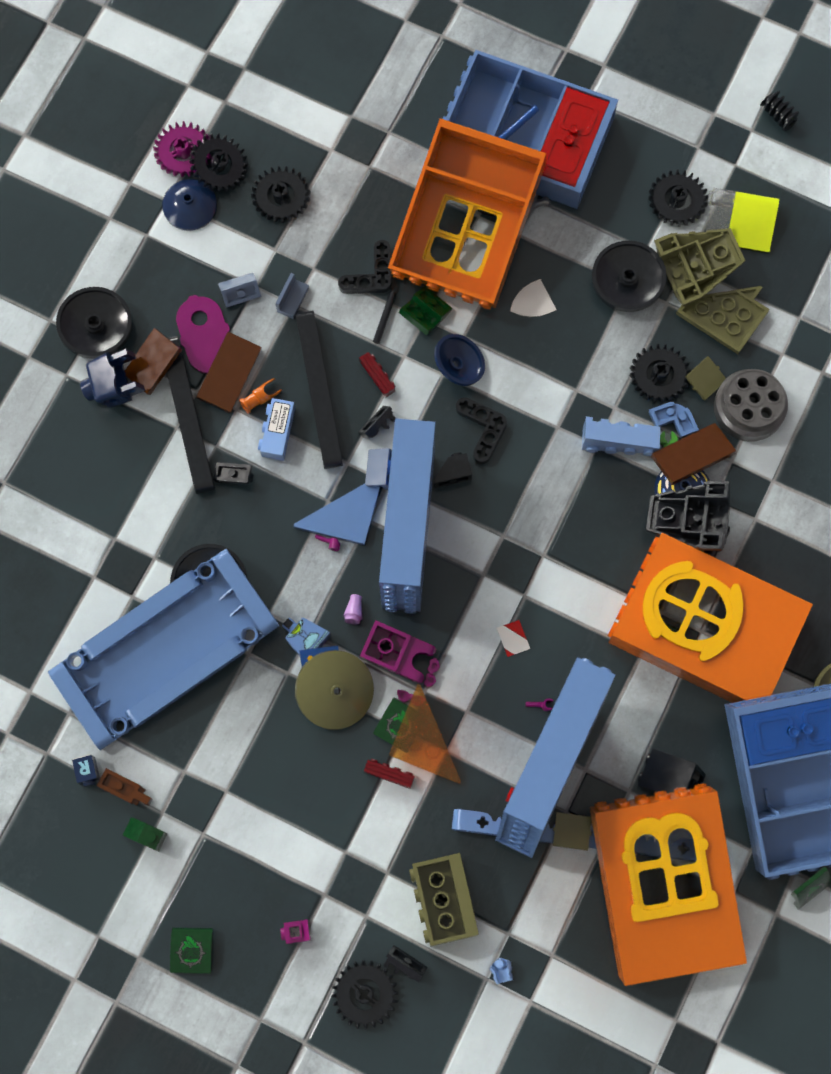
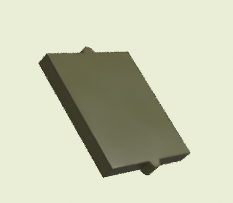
[685,356,726,400]
[552,812,592,851]

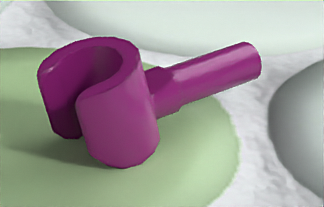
[315,534,340,551]
[525,698,553,711]

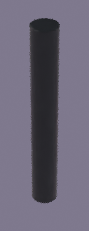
[373,291,397,344]

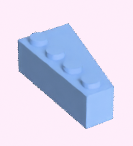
[582,416,660,456]

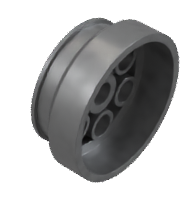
[714,369,788,441]

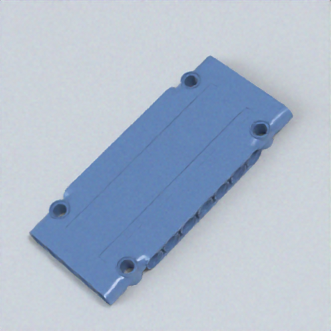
[48,549,279,750]

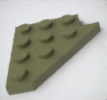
[676,286,770,354]

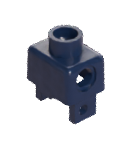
[80,349,145,408]

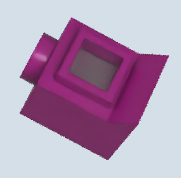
[280,919,311,944]

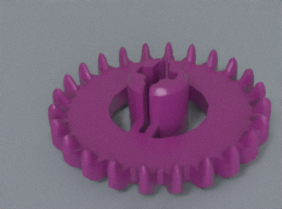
[153,121,211,177]

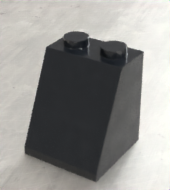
[638,749,706,795]

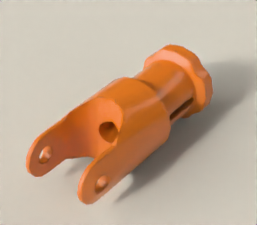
[239,378,282,414]

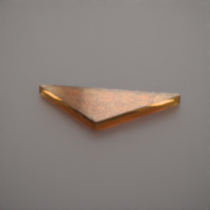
[389,684,461,784]

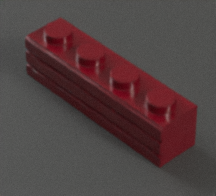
[359,352,396,398]
[364,758,415,789]

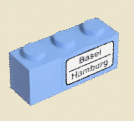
[258,398,295,461]

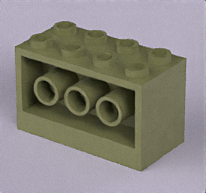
[409,853,479,947]

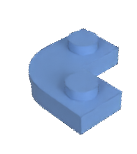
[649,402,699,439]

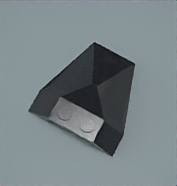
[646,481,730,551]

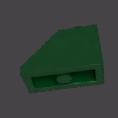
[123,817,167,852]

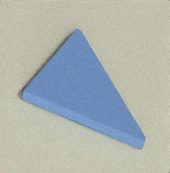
[293,484,381,545]

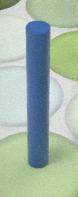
[498,105,539,140]

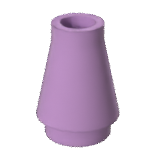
[343,594,362,625]

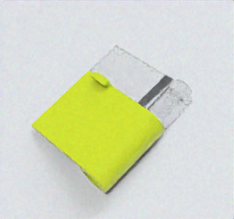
[706,188,779,253]

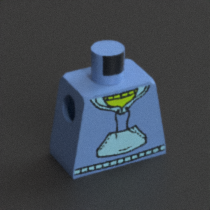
[282,618,331,657]

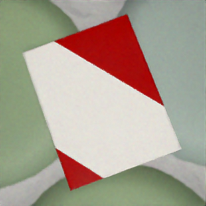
[497,620,530,657]

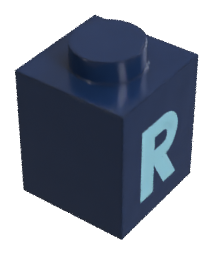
[72,755,100,787]

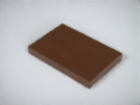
[125,328,182,395]

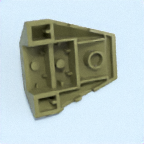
[654,228,746,306]

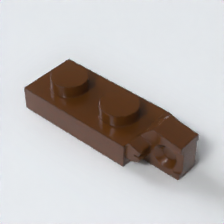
[97,768,153,806]

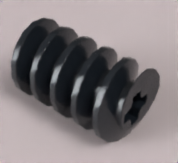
[760,91,799,131]

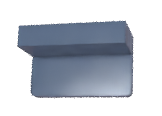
[219,273,261,308]
[275,273,309,319]
[365,448,392,490]

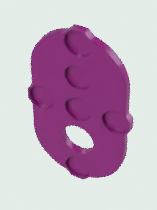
[176,295,230,374]

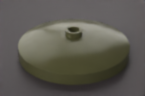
[295,650,374,729]

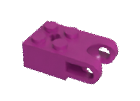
[360,620,437,683]

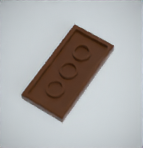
[196,332,262,414]
[651,423,736,485]

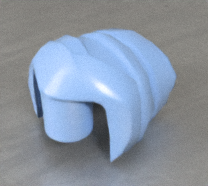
[490,958,513,984]

